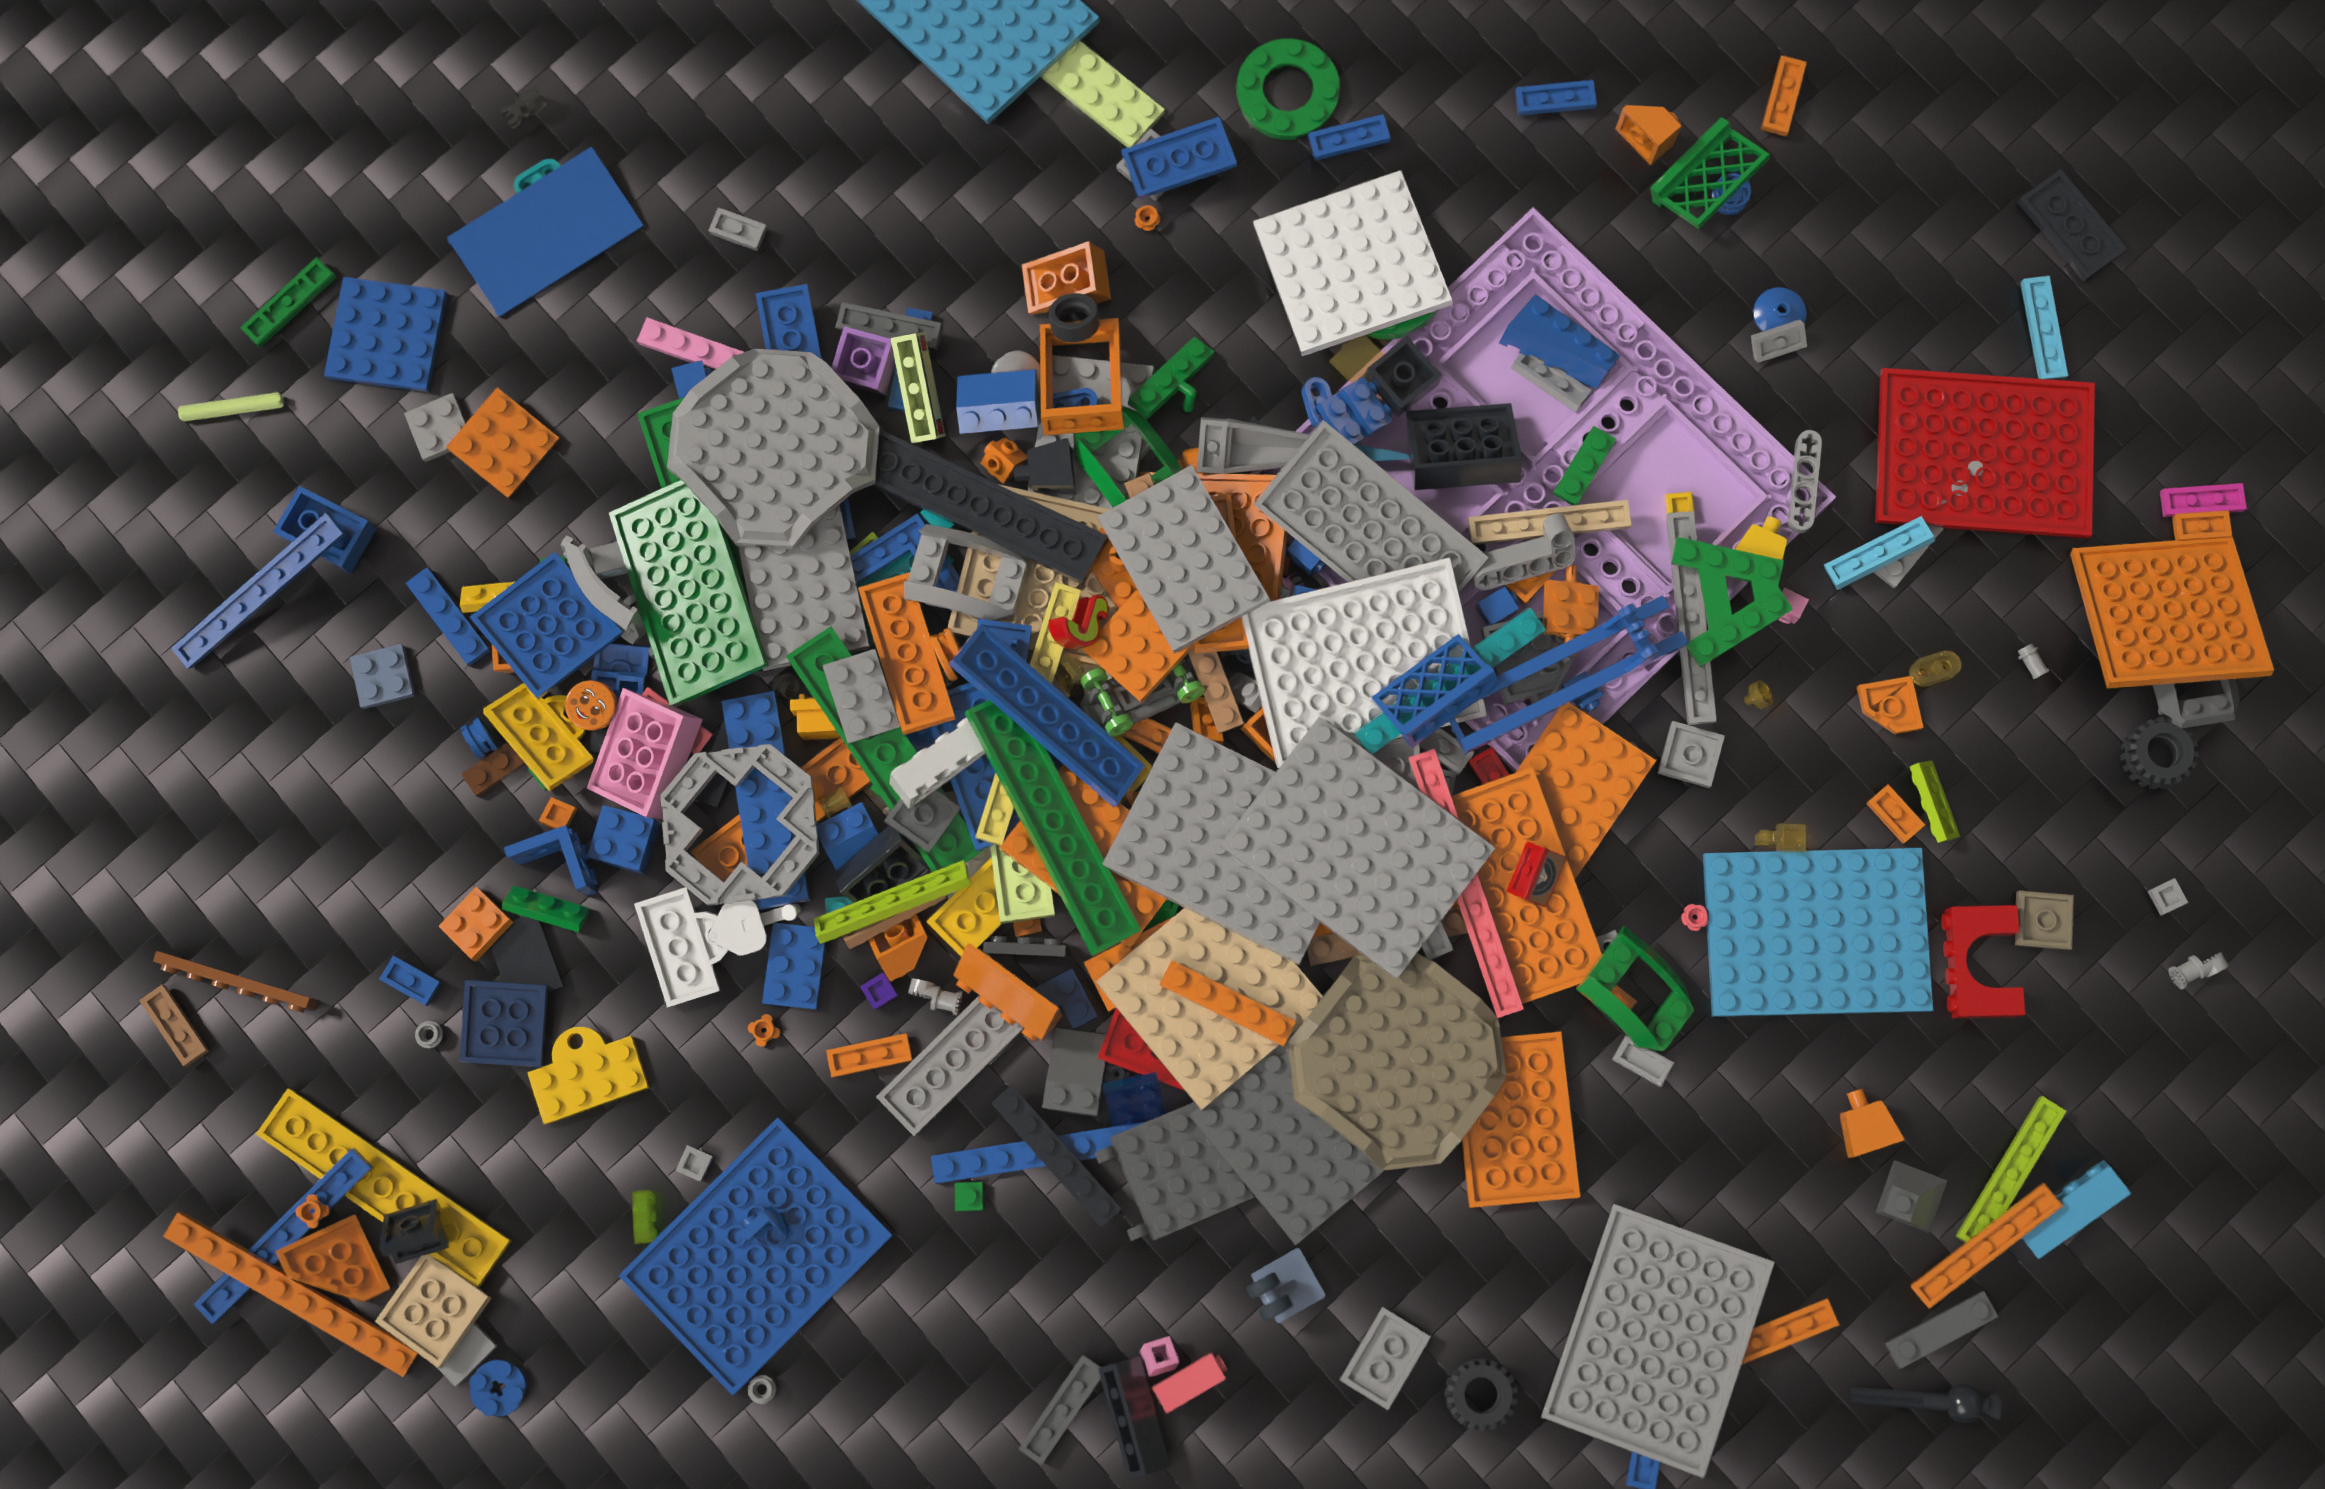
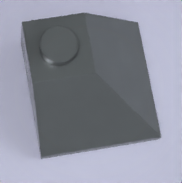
[1876,1160,1947,1233]

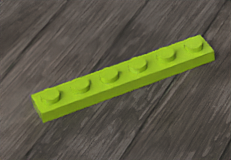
[814,860,971,944]
[1955,1096,2066,1243]

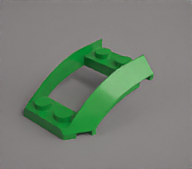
[1073,406,1183,508]
[1576,926,1694,1051]

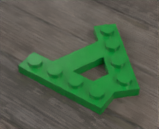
[1670,537,1793,668]

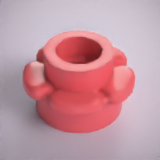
[1681,904,1708,931]

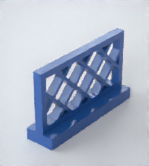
[1371,634,1499,748]

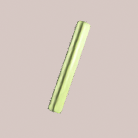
[178,392,283,421]

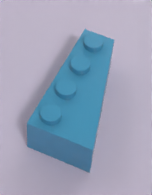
[2022,1160,2131,1259]

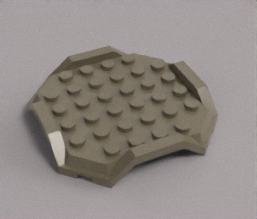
[1287,953,1506,1171]

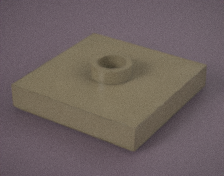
[2015,891,2074,950]

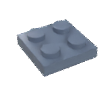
[350,644,415,709]

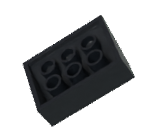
[1406,403,1522,490]

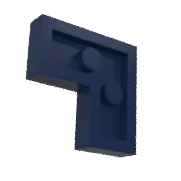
[1033,969,1098,1030]

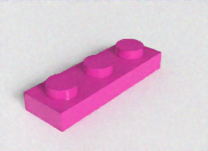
[2160,483,2246,517]

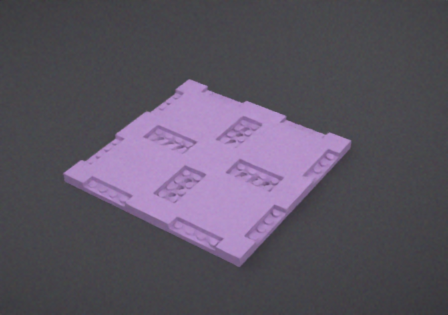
[1251,208,1836,773]

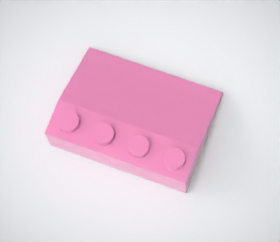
[587,688,702,819]

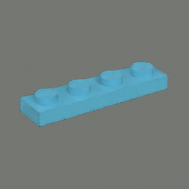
[2021,276,2068,380]
[1824,516,1935,590]

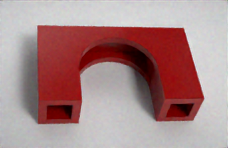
[1941,905,2025,1019]

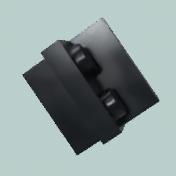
[379,1199,450,1264]

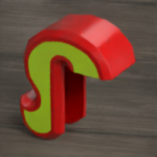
[1049,594,1109,650]

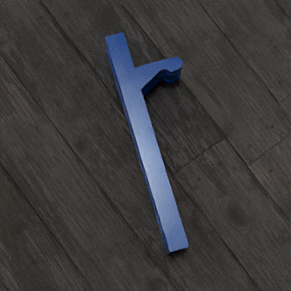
[1448,595,1688,755]

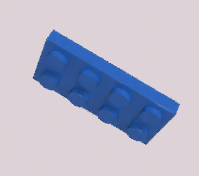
[1121,117,1237,200]

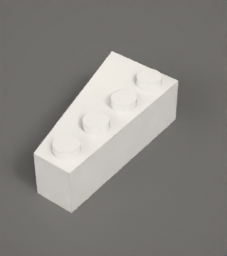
[890,717,986,809]

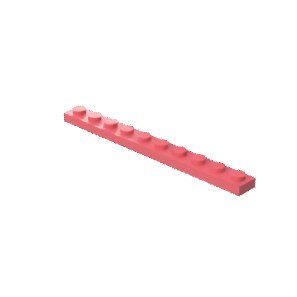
[1409,749,1523,1018]

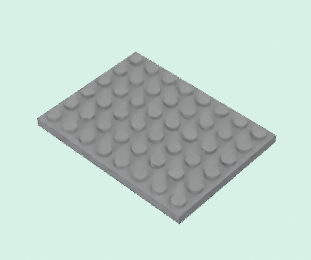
[1220,716,1495,979]
[1102,722,1320,965]
[1541,1204,1774,1478]

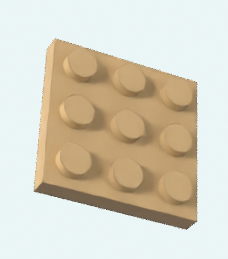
[375,1254,491,1369]

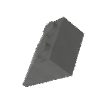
[1042,1028,1106,1117]

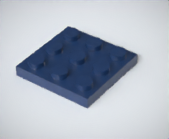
[460,979,549,1067]

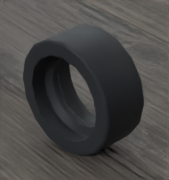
[1048,293,1100,343]

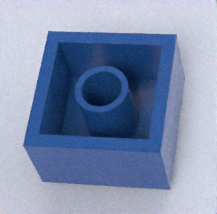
[587,805,660,875]

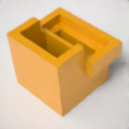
[790,694,840,740]

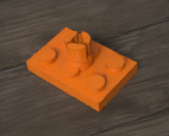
[1091,527,1138,610]

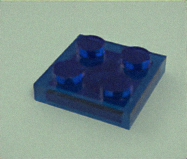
[1102,1072,1166,1127]

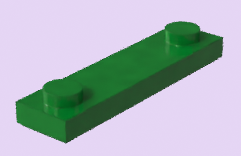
[240,257,337,348]

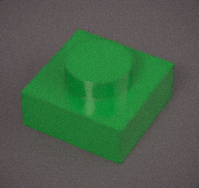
[955,1182,983,1211]

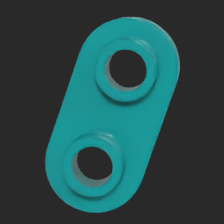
[514,159,560,193]

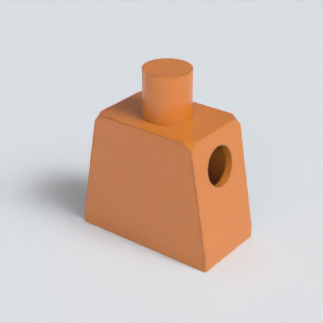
[1840,1088,1904,1158]

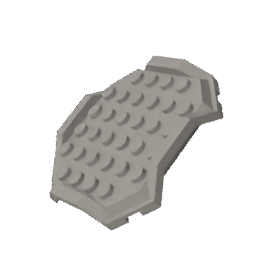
[667,349,880,550]

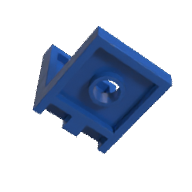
[504,825,599,896]

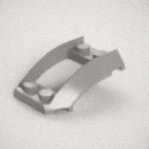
[904,524,1029,621]
[560,536,646,644]

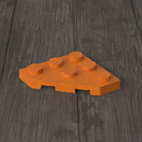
[276,1214,390,1302]

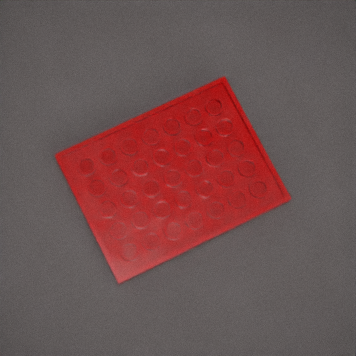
[1875,368,2095,538]

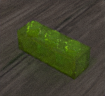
[632,1190,657,1244]

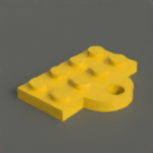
[483,683,593,791]
[528,1027,650,1125]

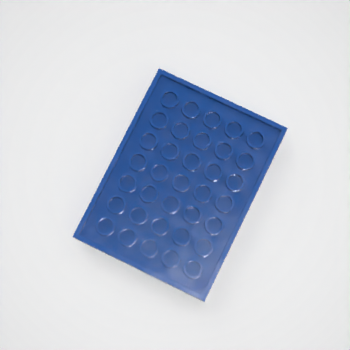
[619,1118,893,1396]

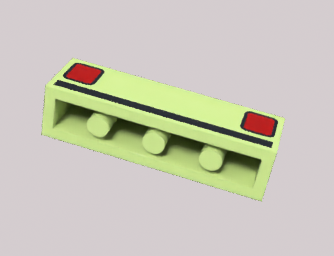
[891,332,945,443]

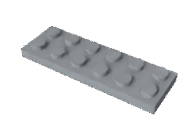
[876,995,1024,1136]

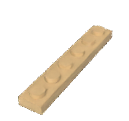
[1468,500,1632,545]

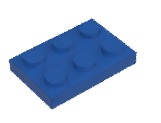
[762,923,826,1010]

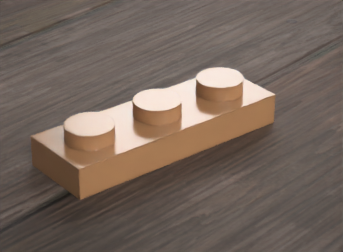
[139,985,209,1067]

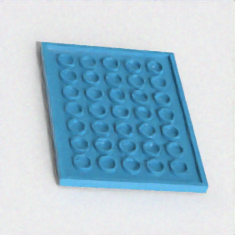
[857,0,1100,124]
[1703,848,1933,1017]

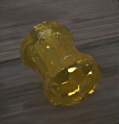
[818,786,853,819]

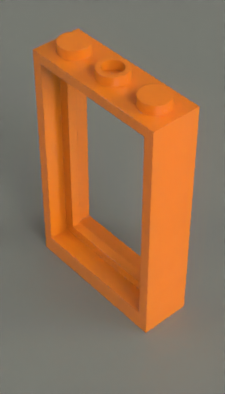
[1040,318,1124,436]

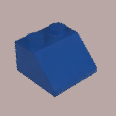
[817,802,879,870]

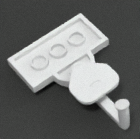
[634,887,801,1007]

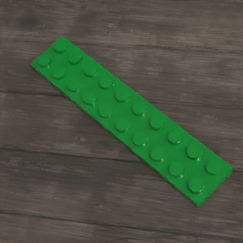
[786,626,984,872]
[965,700,1141,956]

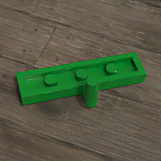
[1128,337,1214,419]

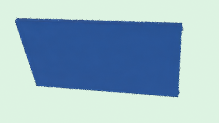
[447,147,644,317]

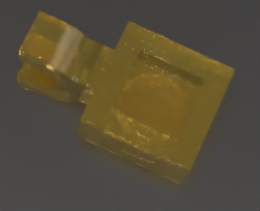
[1755,823,1806,852]

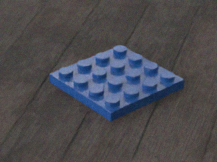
[324,277,448,392]
[470,552,623,700]

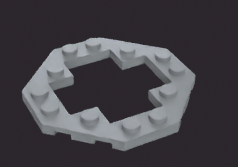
[660,744,819,906]

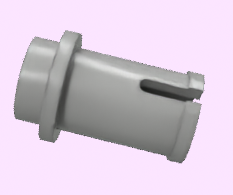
[2018,644,2049,679]

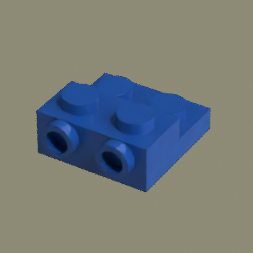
[1316,377,1393,446]

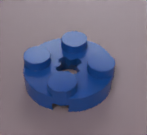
[470,1360,528,1417]

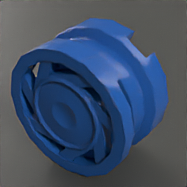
[1711,173,1751,215]
[460,717,499,760]

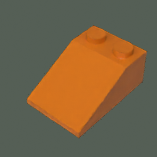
[1022,242,1111,314]

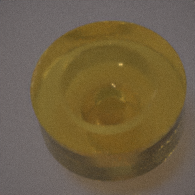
[1744,680,1773,709]

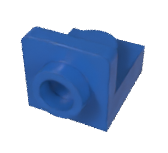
[1561,671,1604,713]

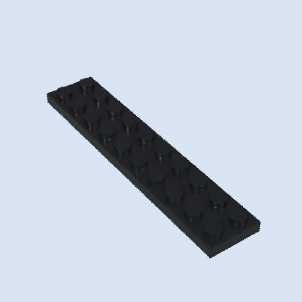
[872,430,1109,585]

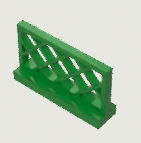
[1651,117,1770,229]

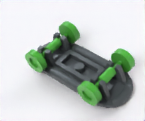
[1080,654,1205,737]

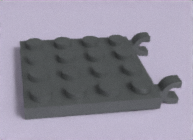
[1095,1102,1254,1241]

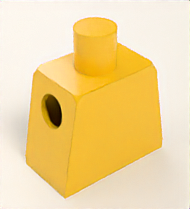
[1735,516,1787,560]

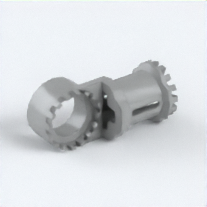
[2168,952,2230,990]
[908,978,963,1016]

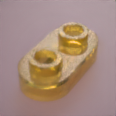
[1909,651,1962,686]

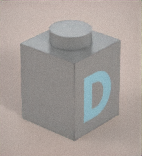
[590,542,628,580]

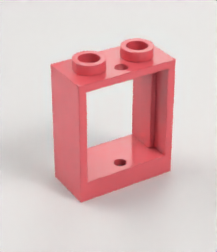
[1153,1352,1227,1413]

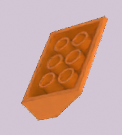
[954,942,1062,1042]

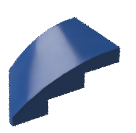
[591,642,650,701]

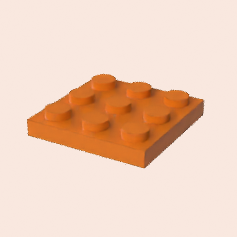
[446,388,560,499]
[1082,590,1193,703]

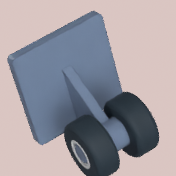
[1246,1248,1325,1323]

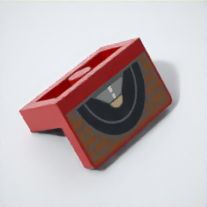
[1506,841,1566,907]

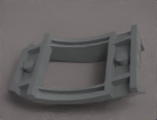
[2153,679,2240,728]

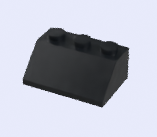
[833,826,932,903]

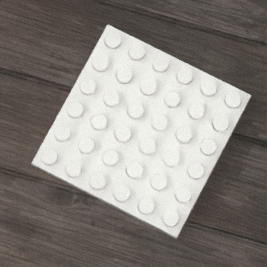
[1253,171,1453,356]

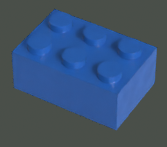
[273,486,377,574]

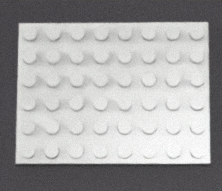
[1241,558,1487,768]

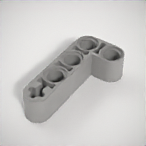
[1472,513,1576,590]

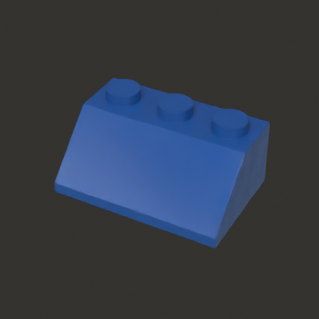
[957,369,1041,434]

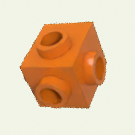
[980,437,1028,484]

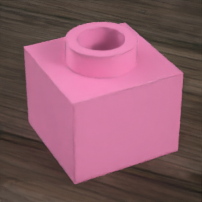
[1778,588,1809,624]
[1140,1336,1179,1377]

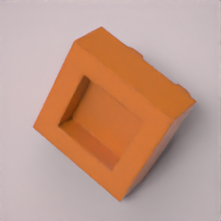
[539,797,577,829]

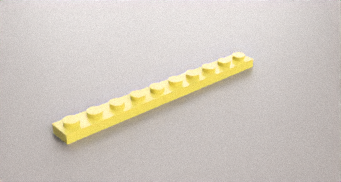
[975,582,1081,846]

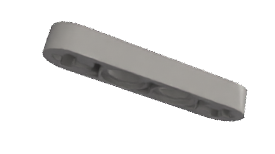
[1788,430,1822,533]

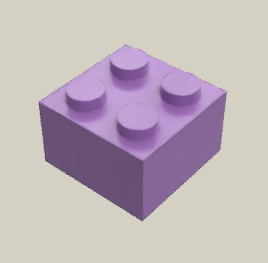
[831,326,896,396]

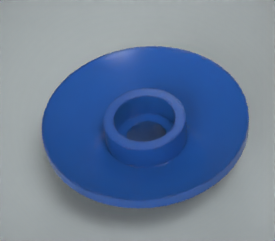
[1753,288,1806,332]

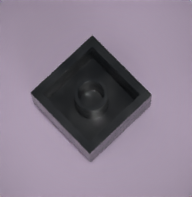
[1364,336,1442,417]

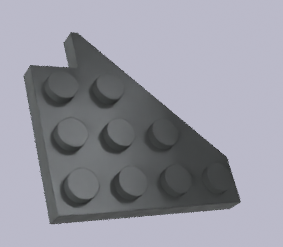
[1480,612,1577,720]

